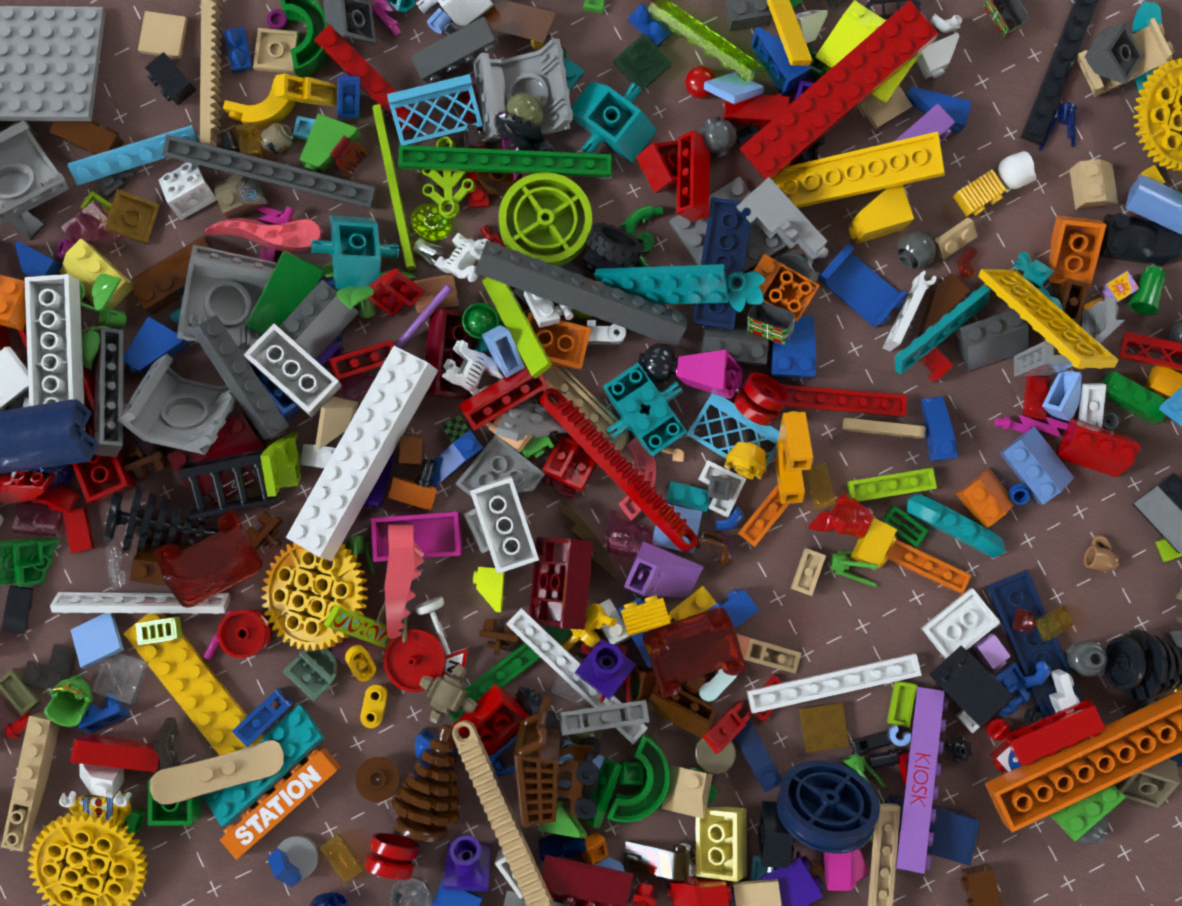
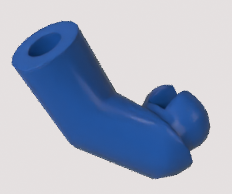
[715,507,744,531]
[1021,661,1051,689]

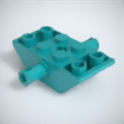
[571,82,657,163]
[311,215,399,290]
[603,363,688,457]

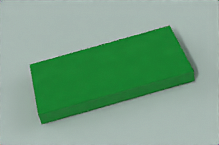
[246,250,324,334]

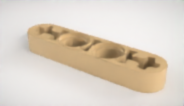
[842,418,926,439]

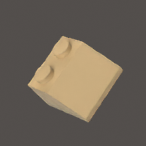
[1069,159,1118,210]

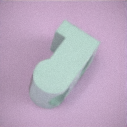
[698,660,737,702]

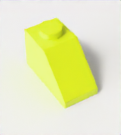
[473,567,505,612]

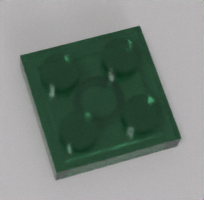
[613,34,672,92]

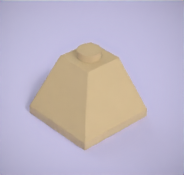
[315,397,358,449]
[662,765,713,819]

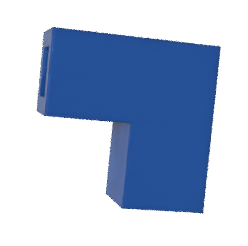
[267,848,302,887]

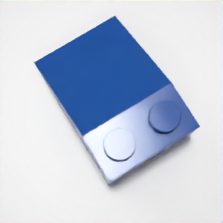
[750,27,811,96]
[769,316,816,380]

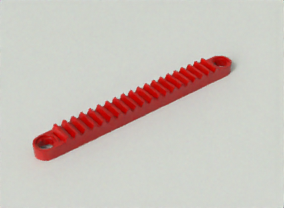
[540,388,698,552]

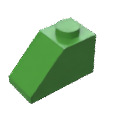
[538,801,587,838]

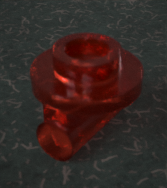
[1012,608,1036,633]

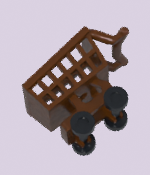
[514,696,600,827]

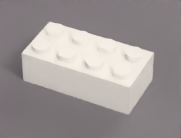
[244,324,342,417]

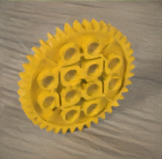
[1133,58,1182,172]
[261,542,368,651]
[28,811,148,906]

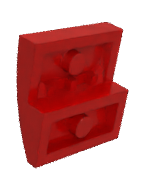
[367,268,425,317]
[542,435,597,492]

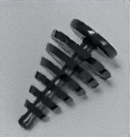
[103,485,220,554]
[1104,629,1182,700]

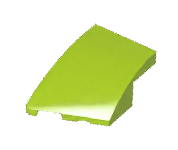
[260,431,301,497]

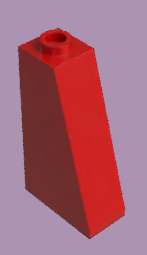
[70,734,169,772]

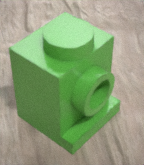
[522,436,554,459]

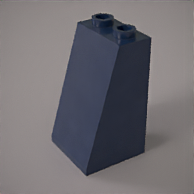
[884,793,980,866]

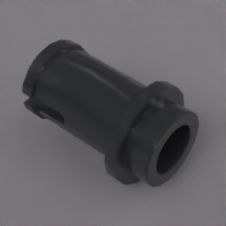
[220,131,241,153]
[417,459,437,488]
[869,749,899,769]

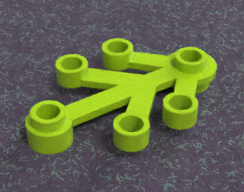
[422,136,476,219]

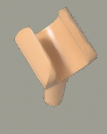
[661,448,684,462]

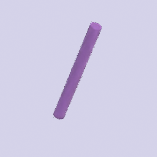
[394,284,453,349]

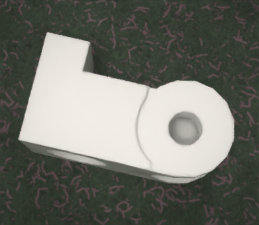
[587,320,626,345]

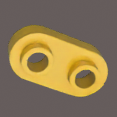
[345,645,376,682]
[360,684,388,728]

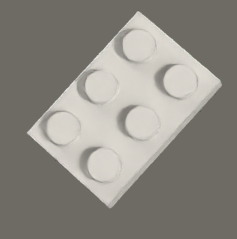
[921,588,1001,659]

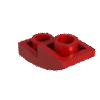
[29,483,80,513]

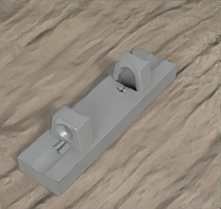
[559,700,649,736]

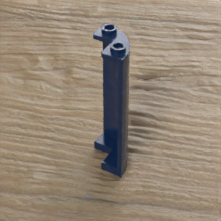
[0,399,99,473]

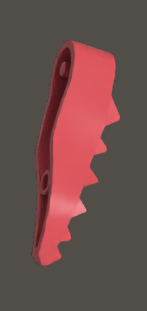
[205,218,325,253]
[385,524,424,639]

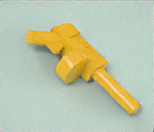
[562,603,616,651]

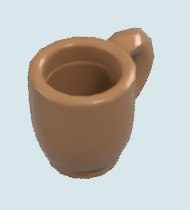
[1084,535,1118,572]

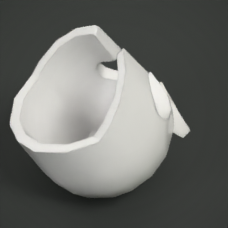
[997,151,1037,192]

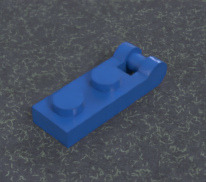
[232,688,294,747]

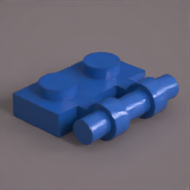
[994,662,1033,717]

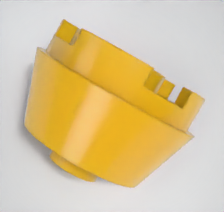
[724,442,766,480]

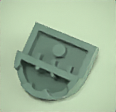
[283,649,337,702]

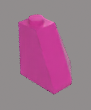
[676,350,743,398]
[821,848,869,891]

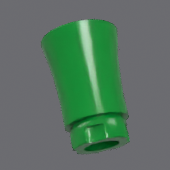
[1127,266,1166,315]

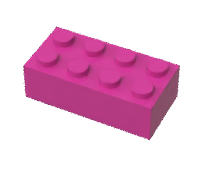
[371,512,463,562]

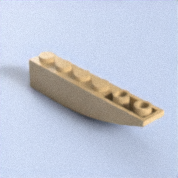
[1,712,60,851]

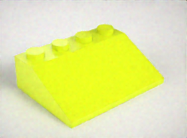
[815,0,922,103]

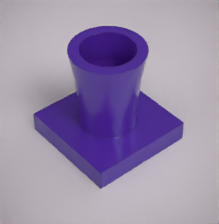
[575,638,636,701]
[443,835,492,891]

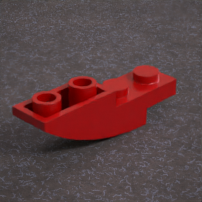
[0,471,55,504]

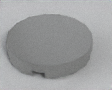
[277,835,319,880]

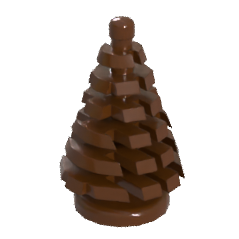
[392,724,459,842]

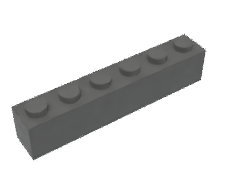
[190,314,289,440]
[94,327,123,457]

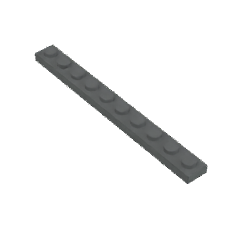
[162,134,376,209]

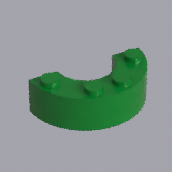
[280,0,330,78]
[607,733,670,822]

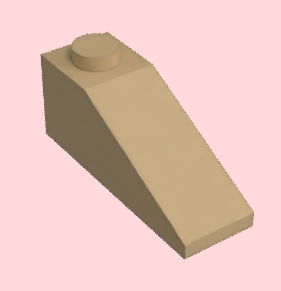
[730,634,801,674]

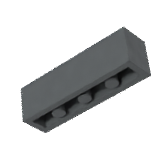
[411,17,500,83]

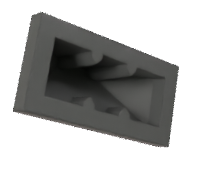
[9,210,45,240]

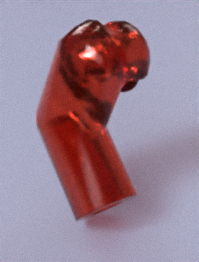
[957,247,977,278]

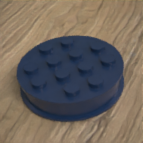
[777,760,880,854]

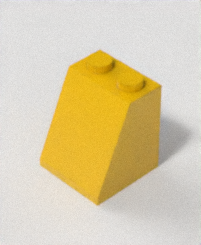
[849,185,914,244]

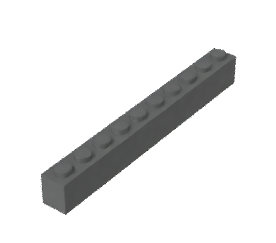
[475,240,687,347]

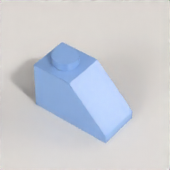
[482,325,525,378]
[1042,370,1082,421]

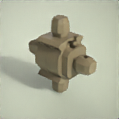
[419,664,478,724]

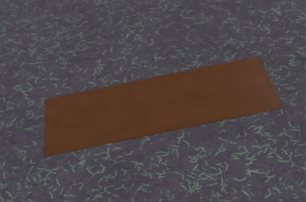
[475,0,556,43]

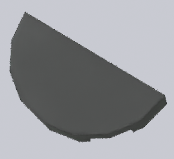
[774,252,811,279]

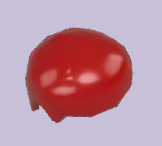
[685,66,716,99]

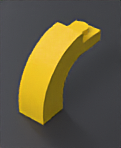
[223,78,296,129]

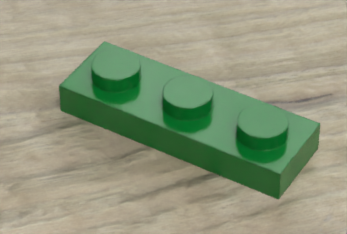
[582,757,622,829]

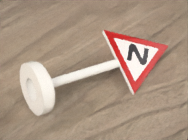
[414,596,468,682]

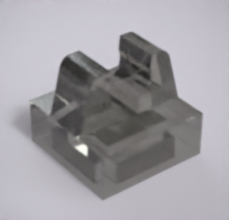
[464,125,487,148]

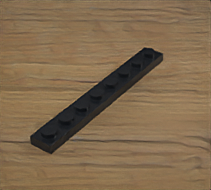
[1020,0,1098,145]

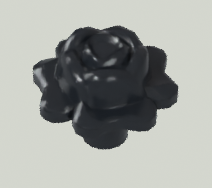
[1024,705,1045,725]
[946,736,973,763]

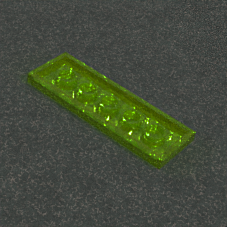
[647,0,765,82]

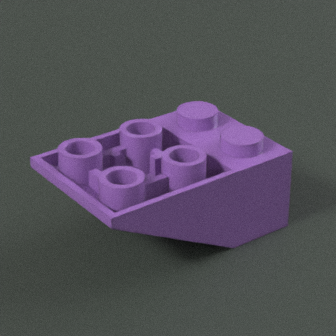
[624,541,703,598]

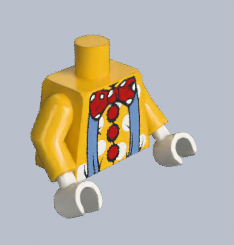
[59,791,132,841]

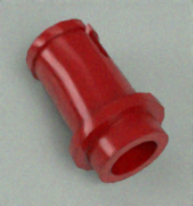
[4,712,31,739]

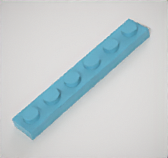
[68,125,199,185]

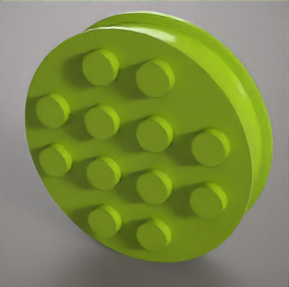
[499,172,592,266]

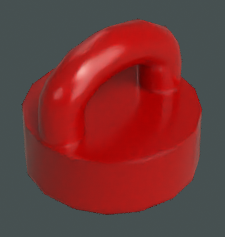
[986,718,1010,741]

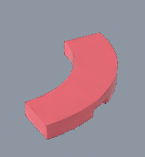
[618,437,656,521]

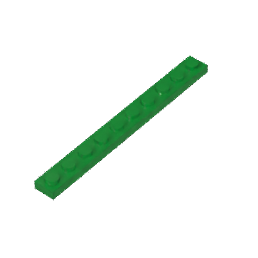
[398,145,611,178]

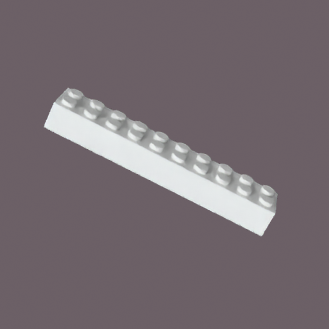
[286,346,438,561]

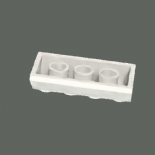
[470,476,539,574]

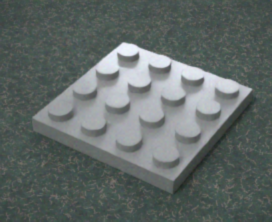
[669,177,786,273]

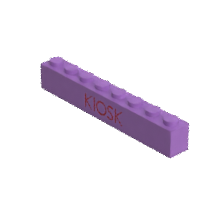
[896,687,948,874]

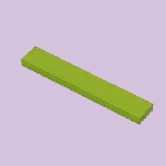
[482,277,552,378]

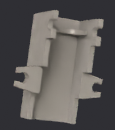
[736,177,828,259]

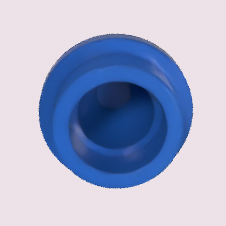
[1008,484,1031,505]

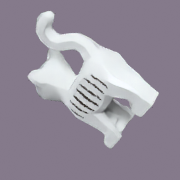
[434,233,490,282]
[442,340,504,396]

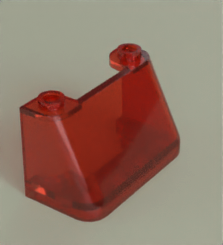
[153,509,263,608]
[642,608,747,698]

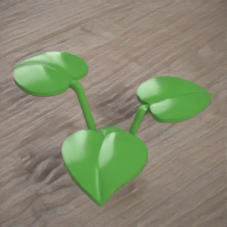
[321,261,416,318]
[79,274,126,369]

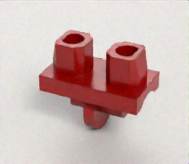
[629,883,656,906]

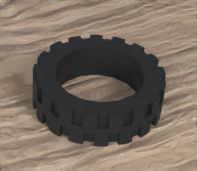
[586,222,644,266]

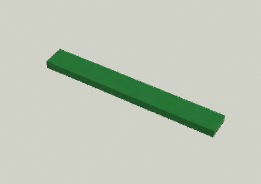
[448,610,588,723]

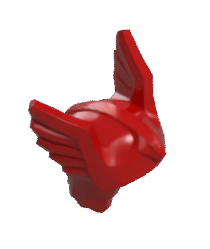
[808,494,873,539]

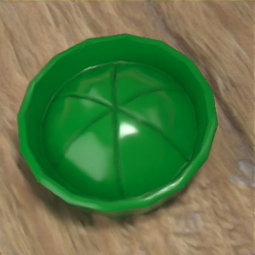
[462,303,499,339]

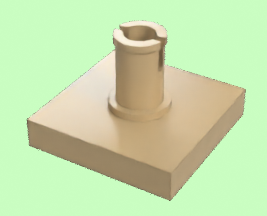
[860,86,913,130]

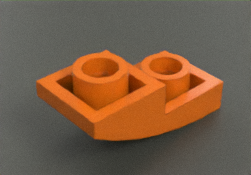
[388,476,437,510]

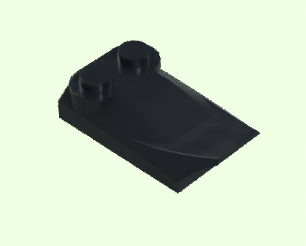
[1099,213,1182,266]

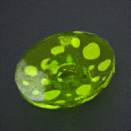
[411,203,452,241]

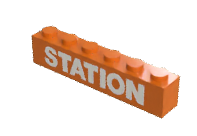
[220,747,341,860]

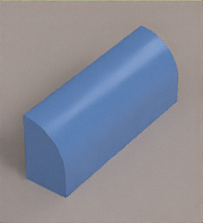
[1126,174,1182,235]

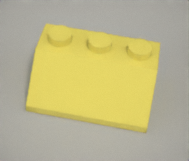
[60,238,133,310]
[696,807,747,882]

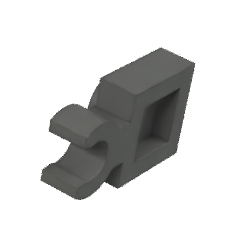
[95,170,136,198]

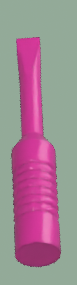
[203,611,232,660]

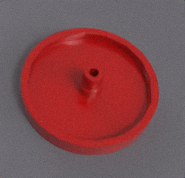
[383,628,447,692]

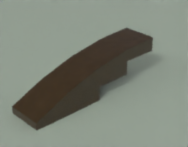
[560,503,618,578]

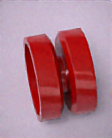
[734,372,790,426]
[217,609,273,659]
[364,833,420,880]

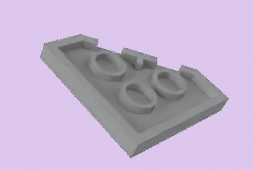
[495,401,567,441]
[456,435,546,497]

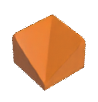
[578,832,609,865]

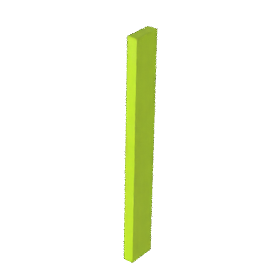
[372,104,417,272]

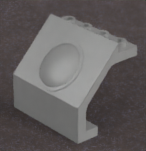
[473,38,573,143]
[0,121,70,225]
[177,245,277,351]
[1014,297,1125,377]
[117,354,236,455]

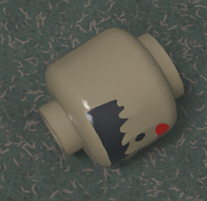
[261,123,293,154]

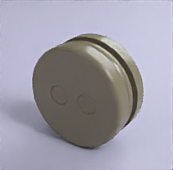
[694,738,736,774]

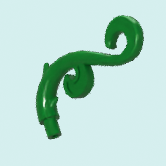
[620,205,663,267]

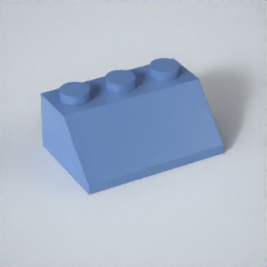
[999,426,1074,504]

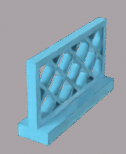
[387,74,483,146]
[687,394,780,478]

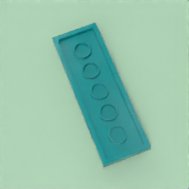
[594,264,729,305]
[202,705,325,828]

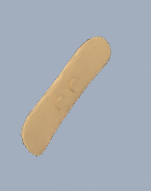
[542,365,629,451]
[150,740,284,804]

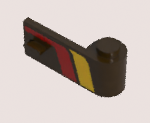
[624,841,690,881]

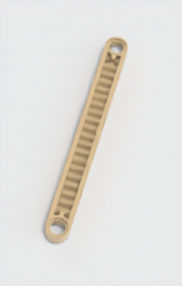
[200,0,222,147]
[452,720,555,906]

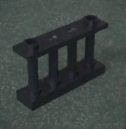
[177,448,279,521]

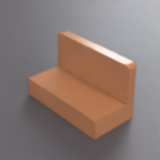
[413,274,459,314]

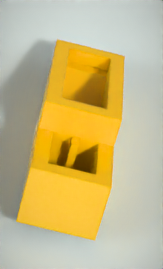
[274,73,337,107]

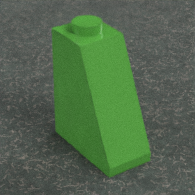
[300,113,361,173]

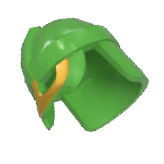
[44,675,93,727]

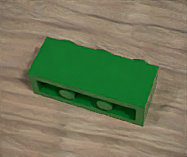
[1100,371,1166,424]

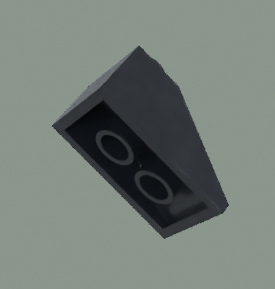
[929,645,1014,728]

